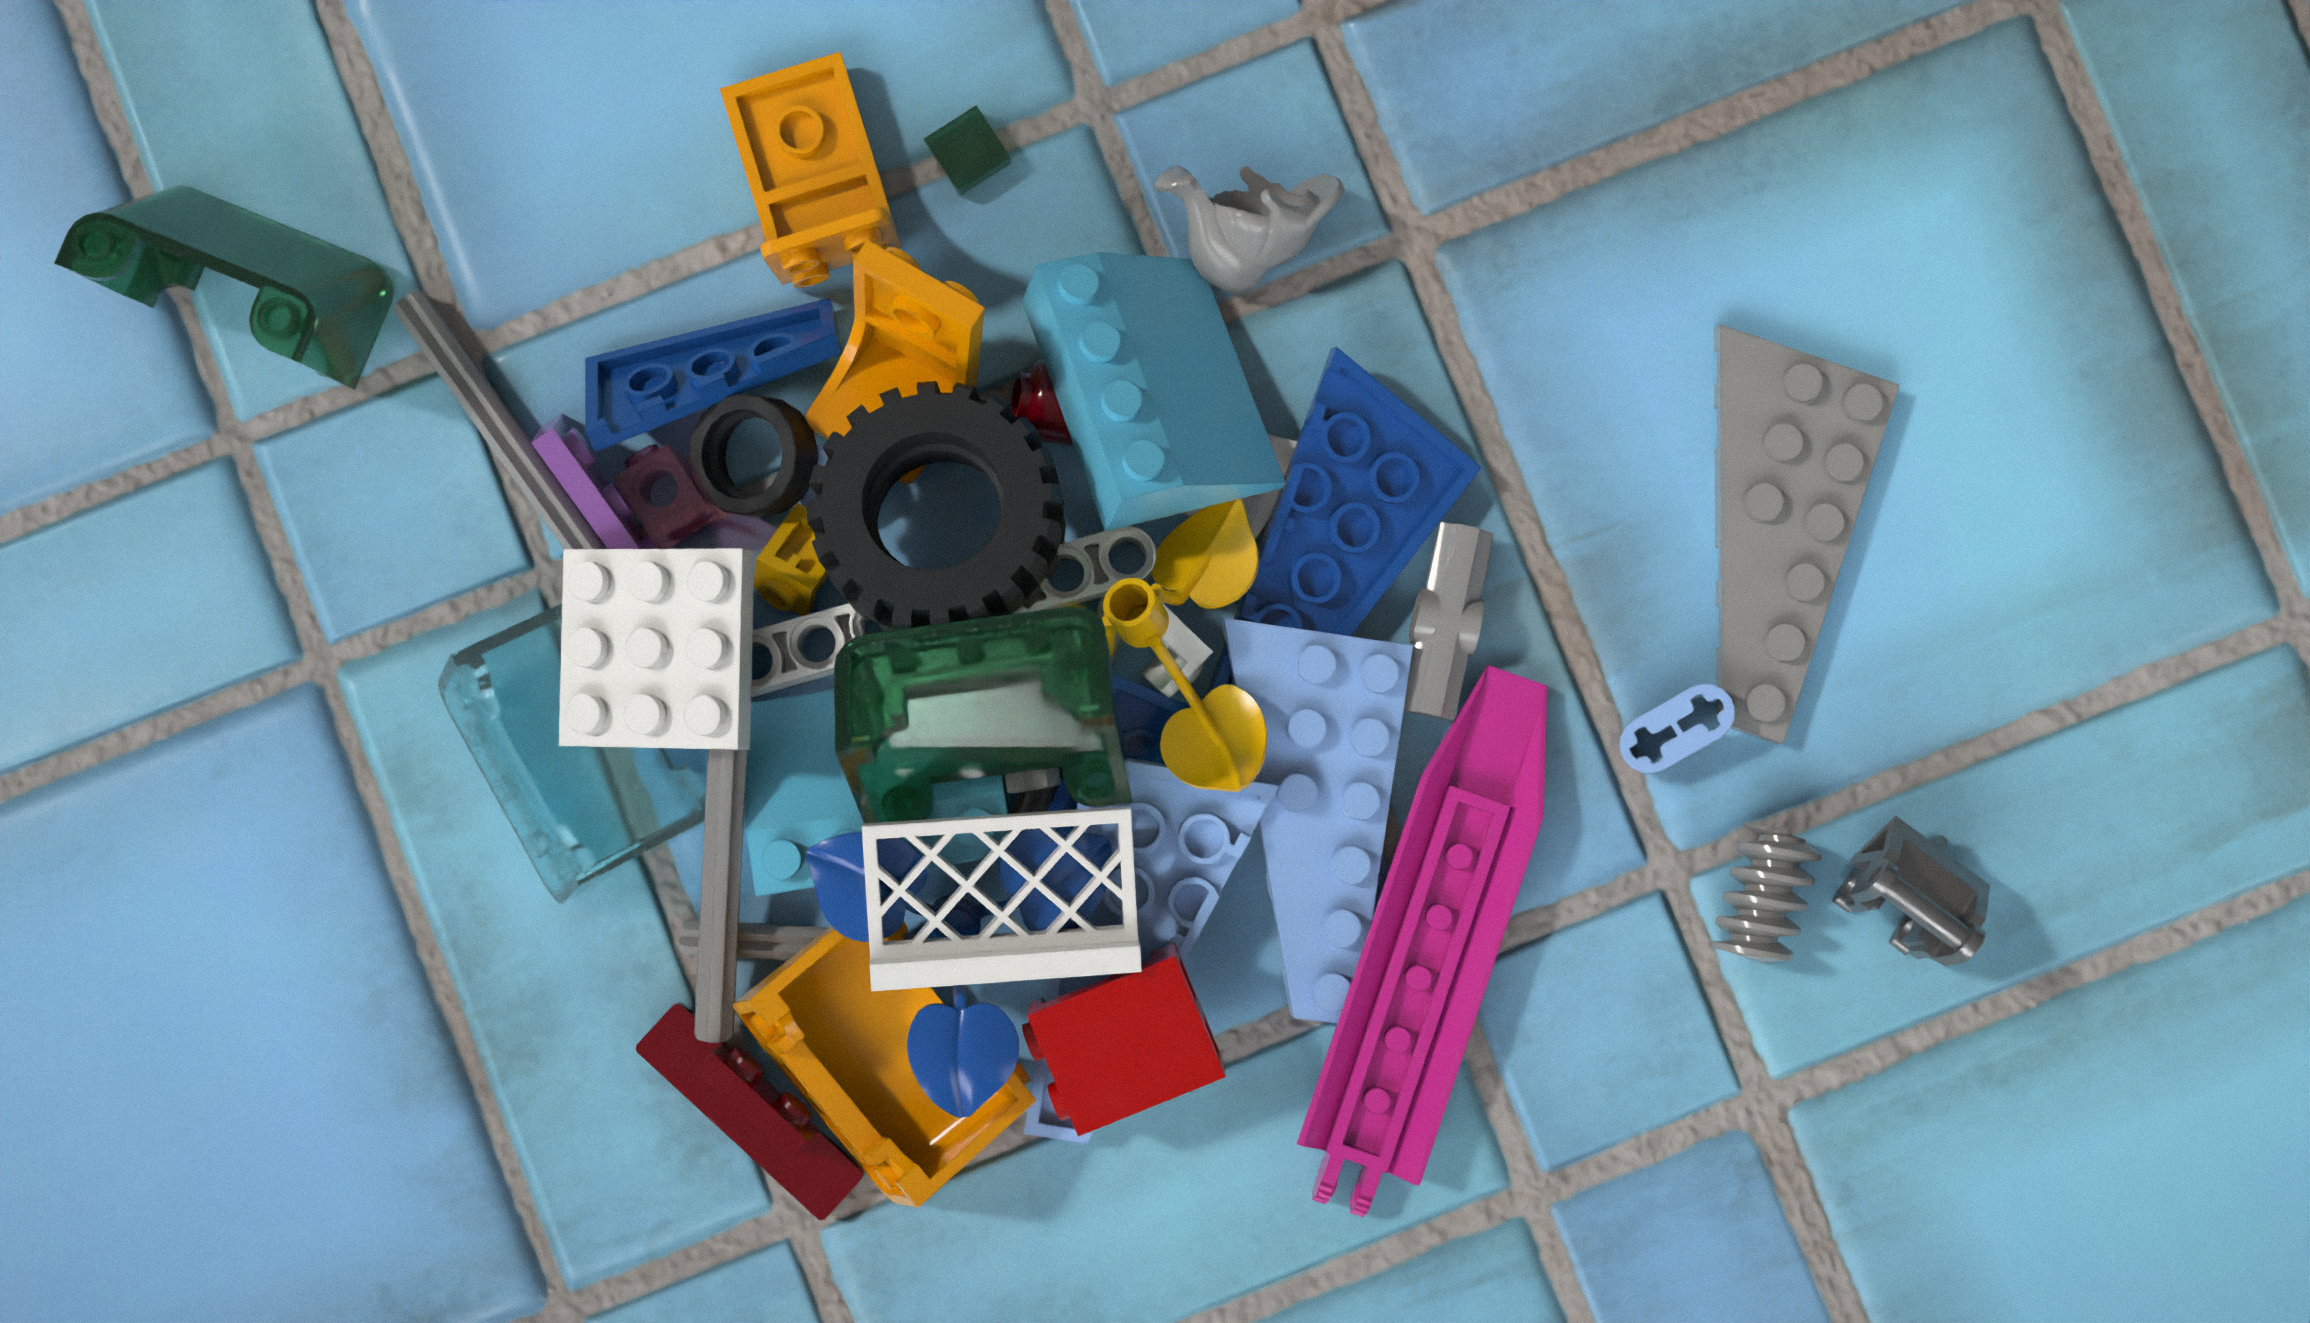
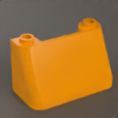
[732,921,1037,1208]

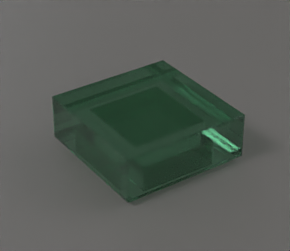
[924,105,1012,196]

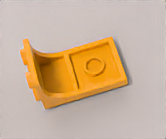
[720,52,902,288]
[806,239,985,484]

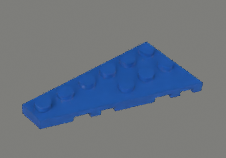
[1206,346,1482,695]

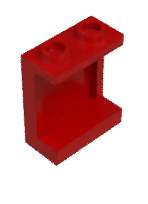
[1022,942,1226,1137]

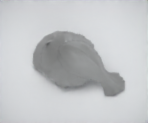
[1153,165,1345,294]

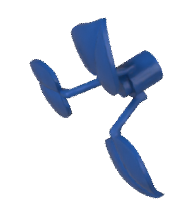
[806,826,1112,1118]

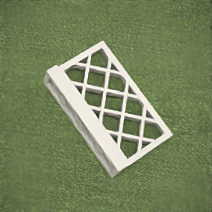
[862,806,1142,991]

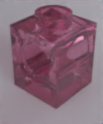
[613,444,720,549]

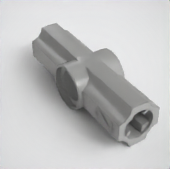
[1403,522,1494,721]

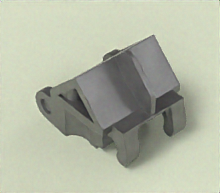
[1832,816,1990,966]

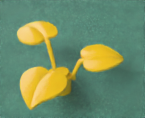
[991,499,1268,792]

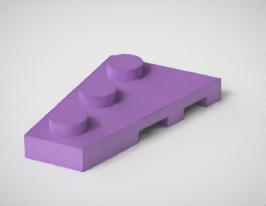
[531,414,663,549]

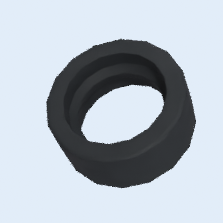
[688,393,819,517]

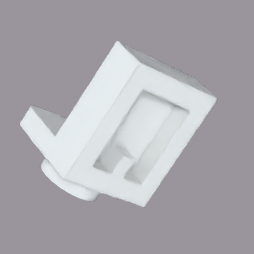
[1142,603,1213,698]

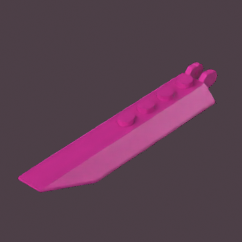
[1296,665,1548,1217]

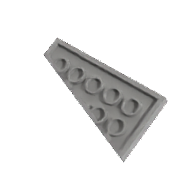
[1714,324,1900,744]

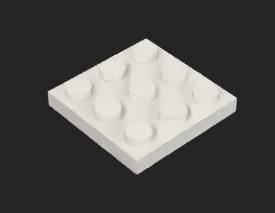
[559,548,754,750]

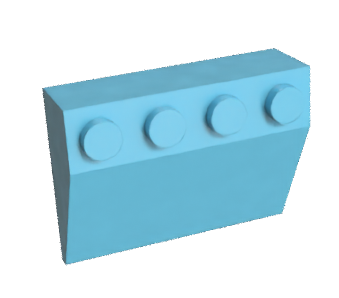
[1022,252,1286,532]
[744,665,1012,897]

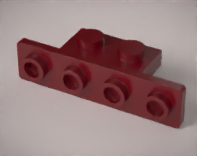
[636,1002,864,1220]

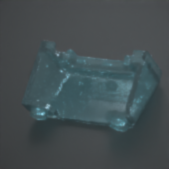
[438,604,706,904]

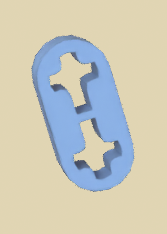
[1620,684,1735,774]

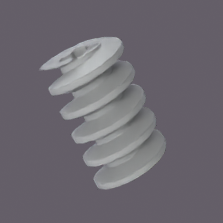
[1709,822,1822,964]

